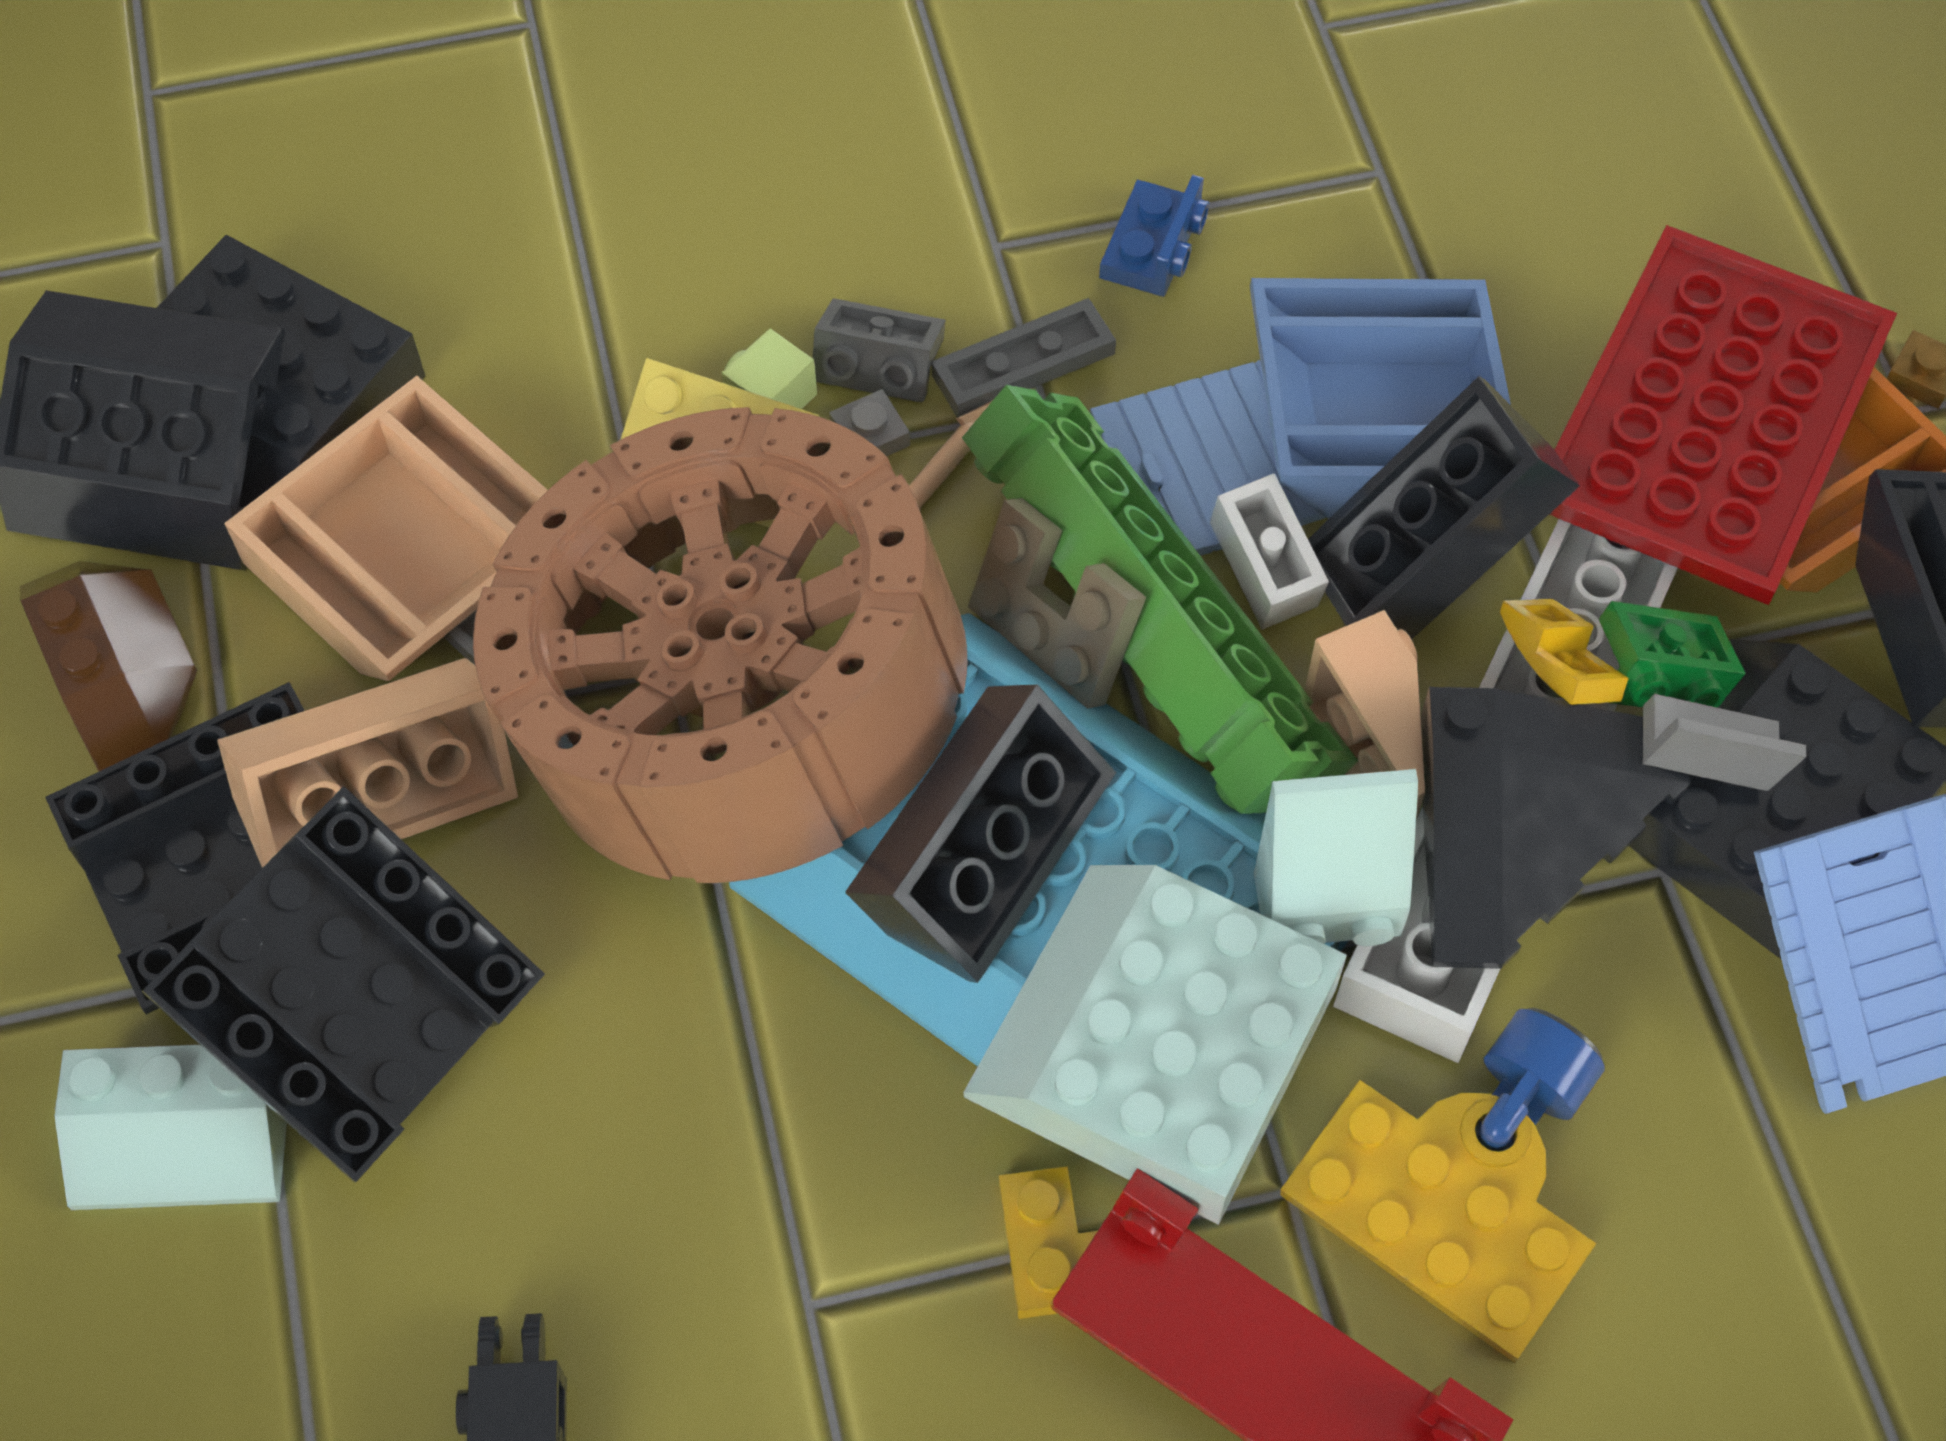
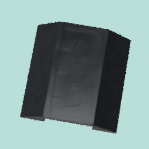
[0,290,285,571]
[45,682,305,1015]
[142,786,545,1183]

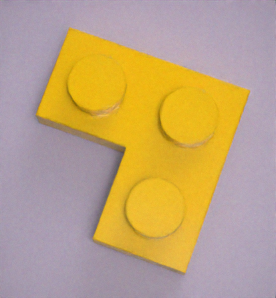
[999,1166,1097,1319]

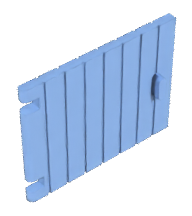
[1090,360,1325,556]
[1754,794,1946,1114]

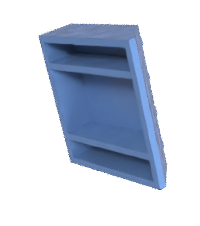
[1249,278,1511,518]

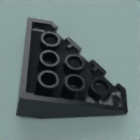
[1420,687,1690,969]

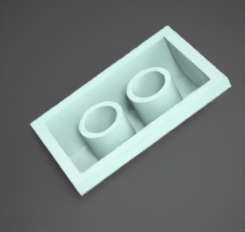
[54,1045,287,1210]

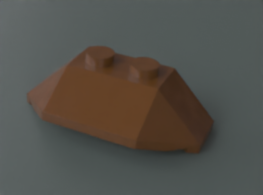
[20,561,198,772]

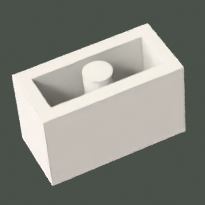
[1210,473,1329,629]

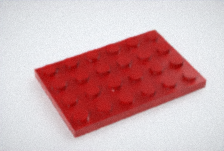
[1549,225,1897,605]

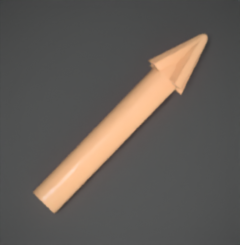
[909,400,993,509]

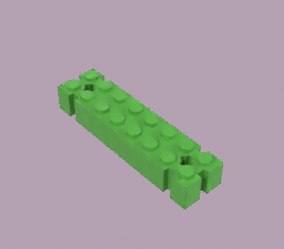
[962,385,1358,814]

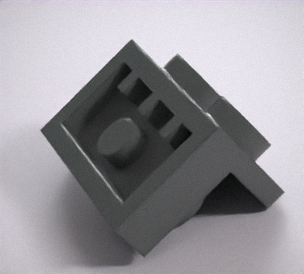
[812,298,946,402]

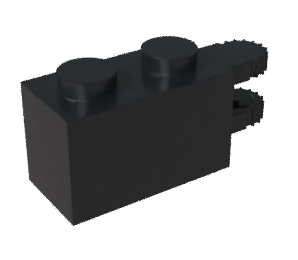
[456,1313,567,1441]

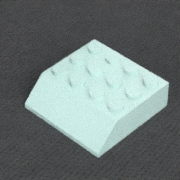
[963,865,1347,1225]

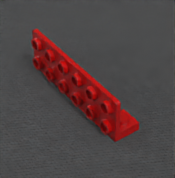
[1051,1168,1514,1441]

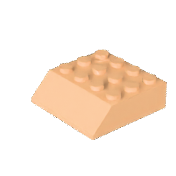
[224,376,548,681]

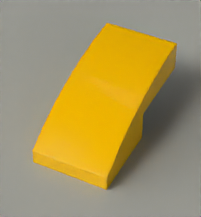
[1500,599,1628,705]

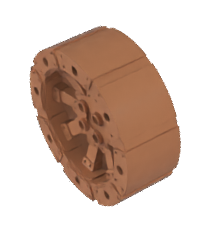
[473,407,968,883]

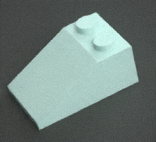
[1254,769,1418,946]

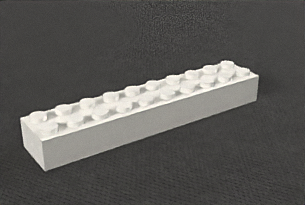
[1333,519,1677,1063]

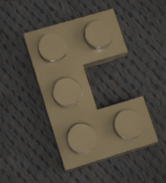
[968,498,1146,709]

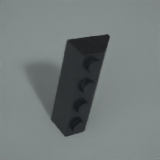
[1308,376,1580,640]
[845,684,1116,983]

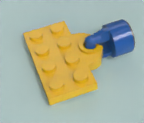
[1280,1008,1605,1363]

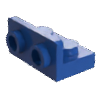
[1099,175,1210,297]

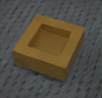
[1886,330,1946,409]

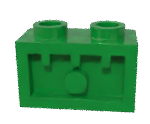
[1598,601,1746,708]

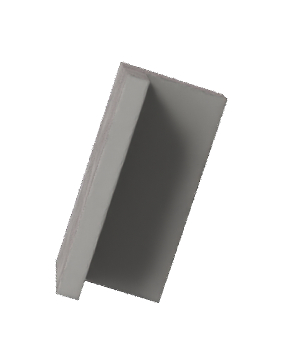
[1643,694,1806,791]

